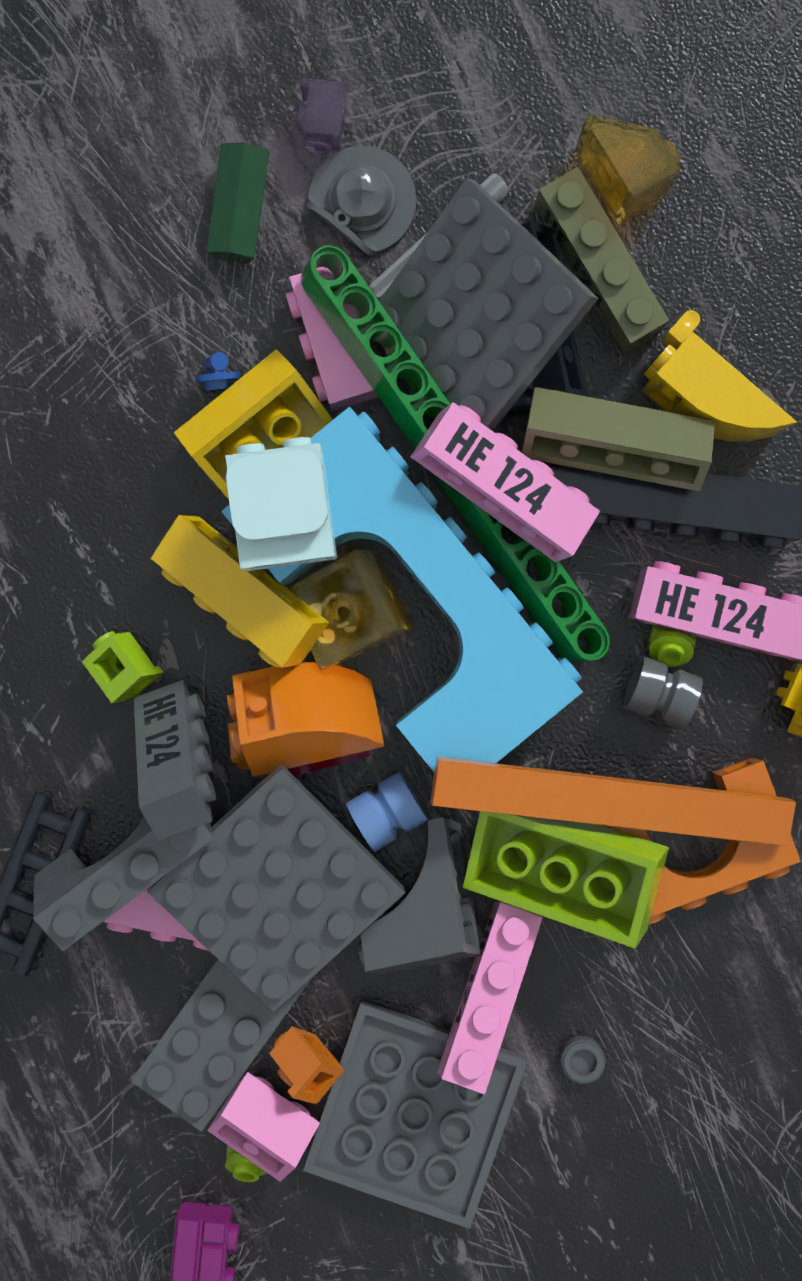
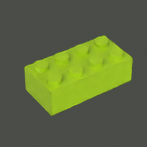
[463,811,669,948]

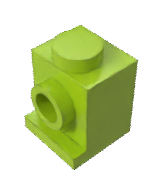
[82,631,164,703]

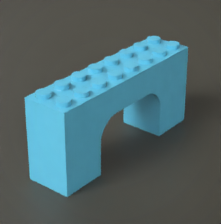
[221,406,583,773]

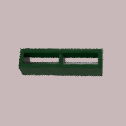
[206,142,270,264]

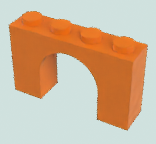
[603,757,801,924]

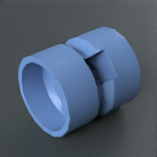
[346,771,428,852]

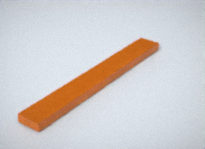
[430,757,796,846]

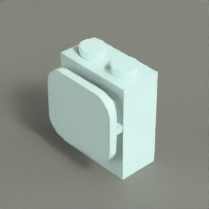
[225,437,337,571]

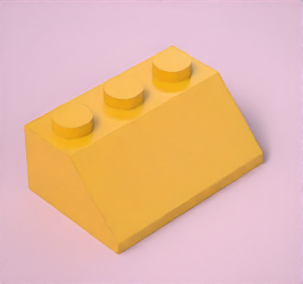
[174,349,333,499]

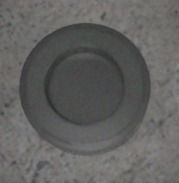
[560,1036,605,1084]

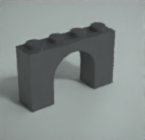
[33,816,214,952]

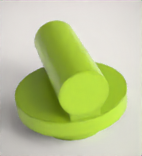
[648,625,696,667]
[225,1145,267,1182]

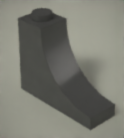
[358,817,481,974]

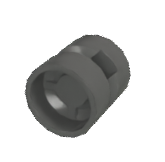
[623,656,703,731]

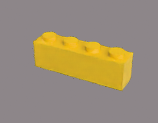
[151,515,330,668]

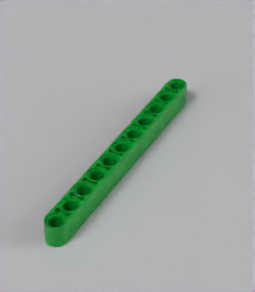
[301,245,610,664]

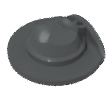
[306,146,416,256]

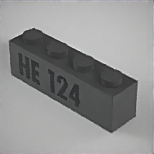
[134,680,216,841]

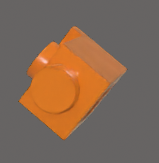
[269,1026,345,1104]

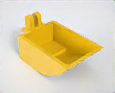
[641,310,797,442]

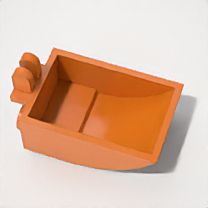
[227,662,385,777]

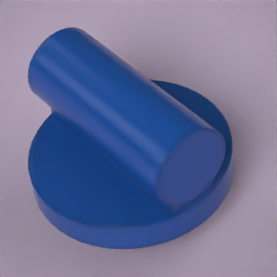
[195,352,240,391]

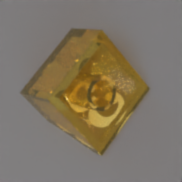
[574,114,681,225]
[288,550,412,670]

